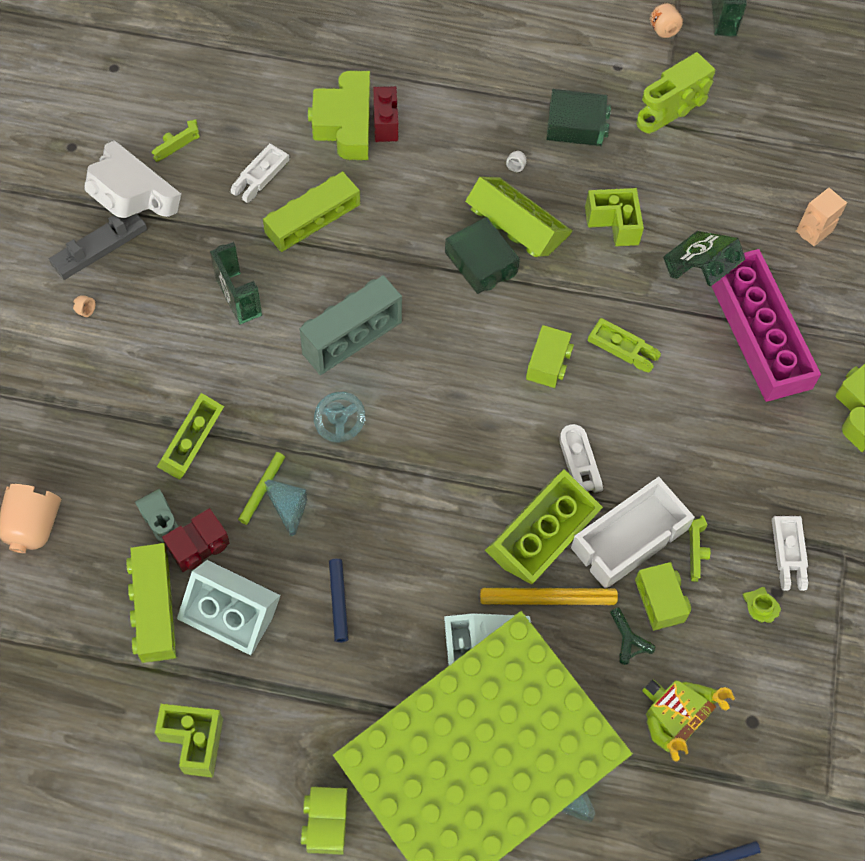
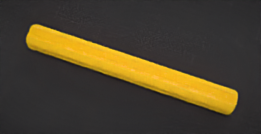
[480,588,618,605]

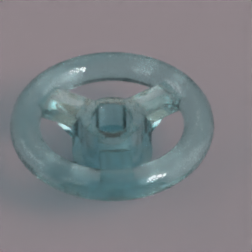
[314,392,365,442]

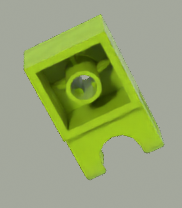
[636,52,716,133]

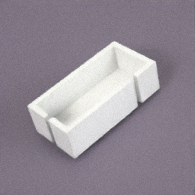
[571,477,695,588]

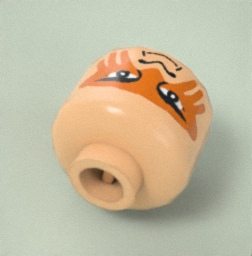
[650,4,683,38]

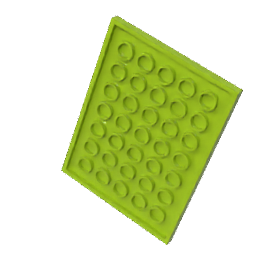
[333,611,632,861]

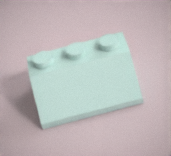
[177,560,281,655]

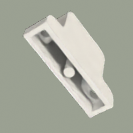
[84,141,181,218]

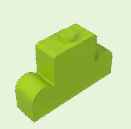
[308,71,370,160]
[835,364,865,452]

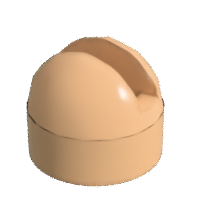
[73,295,95,317]

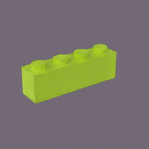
[263,172,360,252]
[126,543,177,663]

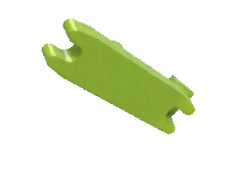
[151,119,200,162]
[688,515,711,582]

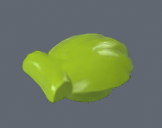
[743,587,781,623]

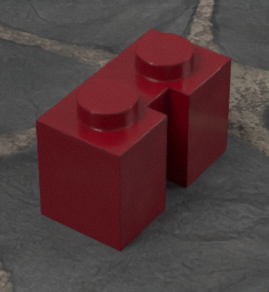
[373,86,398,142]
[162,508,230,572]

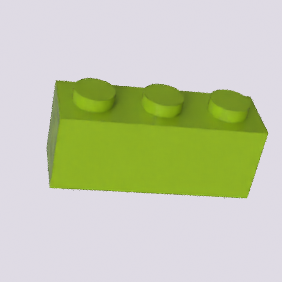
[157,393,224,480]

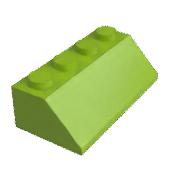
[465,177,573,257]
[485,469,603,584]

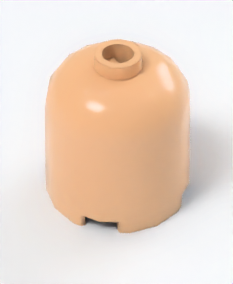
[0,484,61,553]

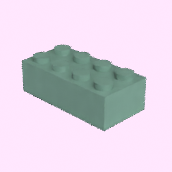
[299,275,402,375]

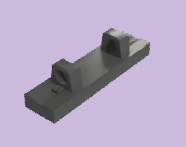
[49,213,147,280]

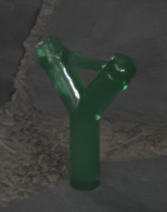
[610,607,656,665]

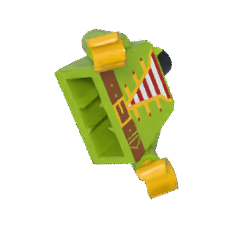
[642,679,735,761]

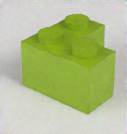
[585,188,644,246]
[155,704,223,777]

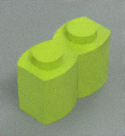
[301,787,348,854]

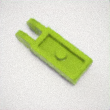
[587,318,661,373]

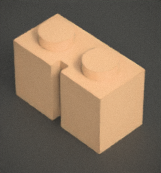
[796,188,847,246]

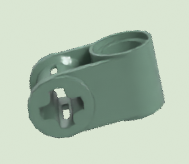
[135,489,178,543]

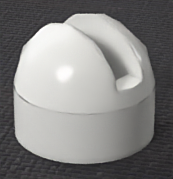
[506,151,526,172]

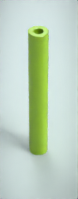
[238,452,285,525]

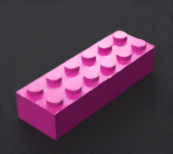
[707,249,821,402]

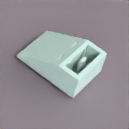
[444,614,531,666]

